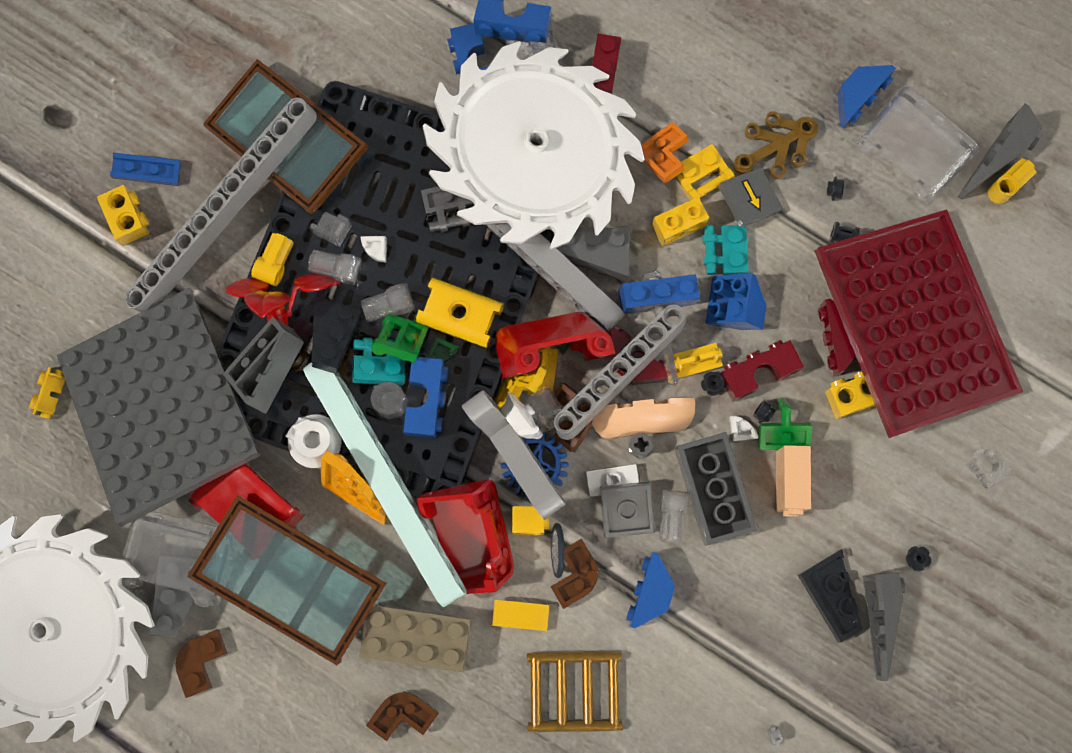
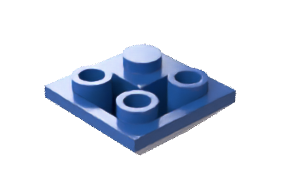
[706,273,766,330]

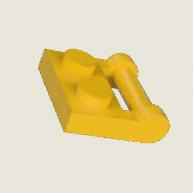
[675,144,735,200]

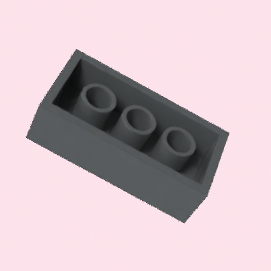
[674,432,757,547]

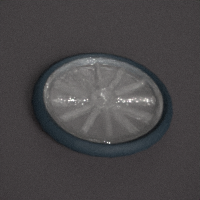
[551,523,565,578]

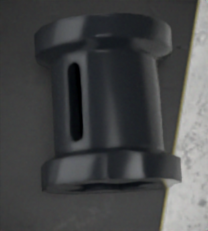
[829,221,860,243]

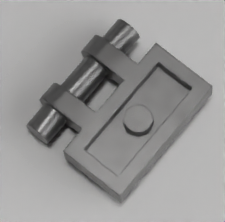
[421,186,474,232]

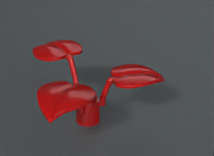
[225,274,340,326]

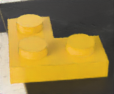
[494,366,547,407]

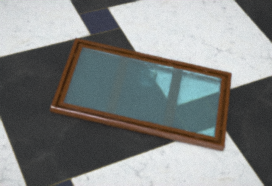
[203,59,369,215]
[187,495,387,666]

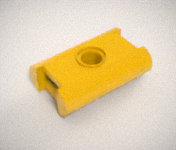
[416,278,503,348]

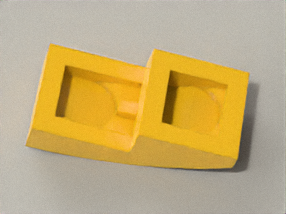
[492,600,549,631]

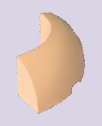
[592,398,695,439]

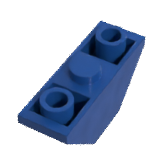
[837,65,896,128]
[626,552,675,628]

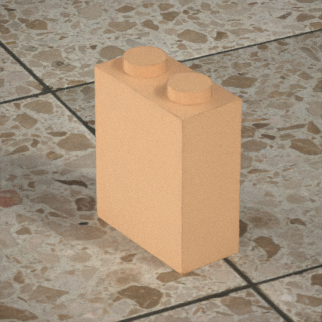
[776,446,811,517]

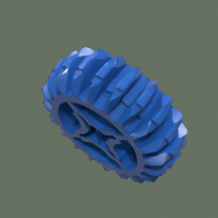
[500,432,569,499]

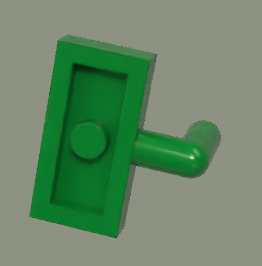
[759,397,812,450]

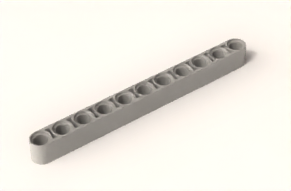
[125,98,317,312]

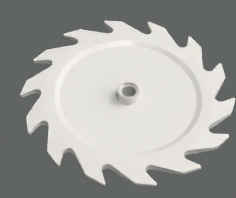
[423,41,645,250]
[0,514,155,743]

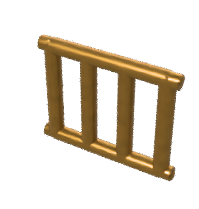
[526,652,623,732]

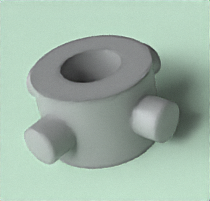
[767,725,783,746]

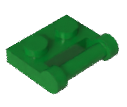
[371,314,429,363]

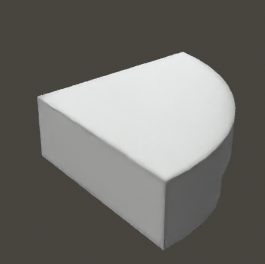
[361,236,387,262]
[729,416,758,442]

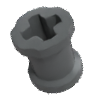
[629,433,653,459]

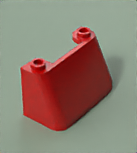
[495,312,615,379]
[188,463,305,561]
[417,479,514,594]

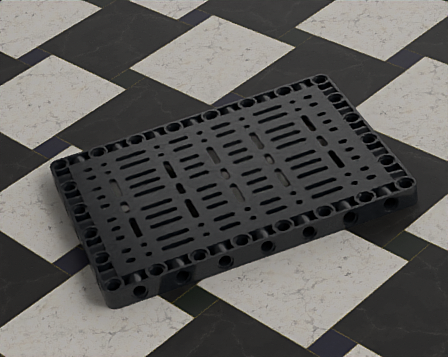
[218,81,554,498]

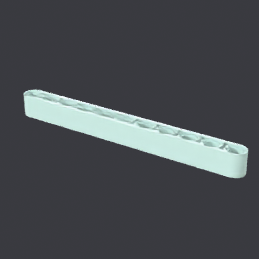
[303,362,467,607]

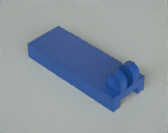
[110,152,181,186]

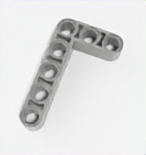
[462,390,566,520]

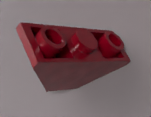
[818,299,856,377]
[610,327,673,385]

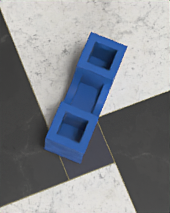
[473,0,551,45]
[447,23,489,83]
[618,274,700,314]
[403,357,448,438]

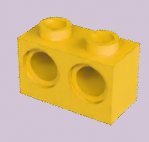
[97,185,149,246]
[652,197,709,247]
[825,372,876,419]
[512,506,549,535]

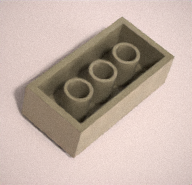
[359,605,472,672]

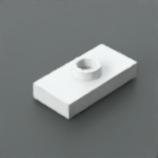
[586,464,639,497]

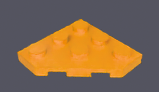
[321,450,389,526]

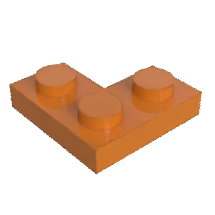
[641,121,688,184]

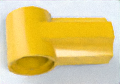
[988,158,1037,204]
[251,233,294,286]

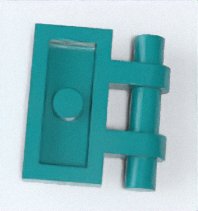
[702,225,749,275]
[352,337,405,385]

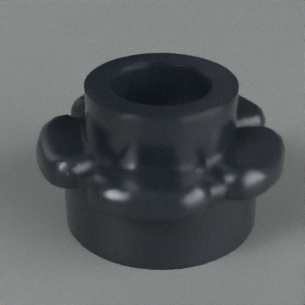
[827,177,844,201]
[701,371,726,396]
[753,400,776,423]
[906,546,932,571]

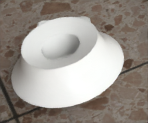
[501,392,543,439]
[286,414,342,468]

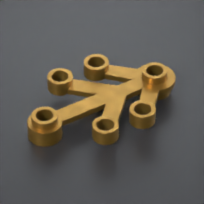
[733,111,818,180]

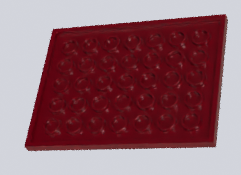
[814,209,1023,438]

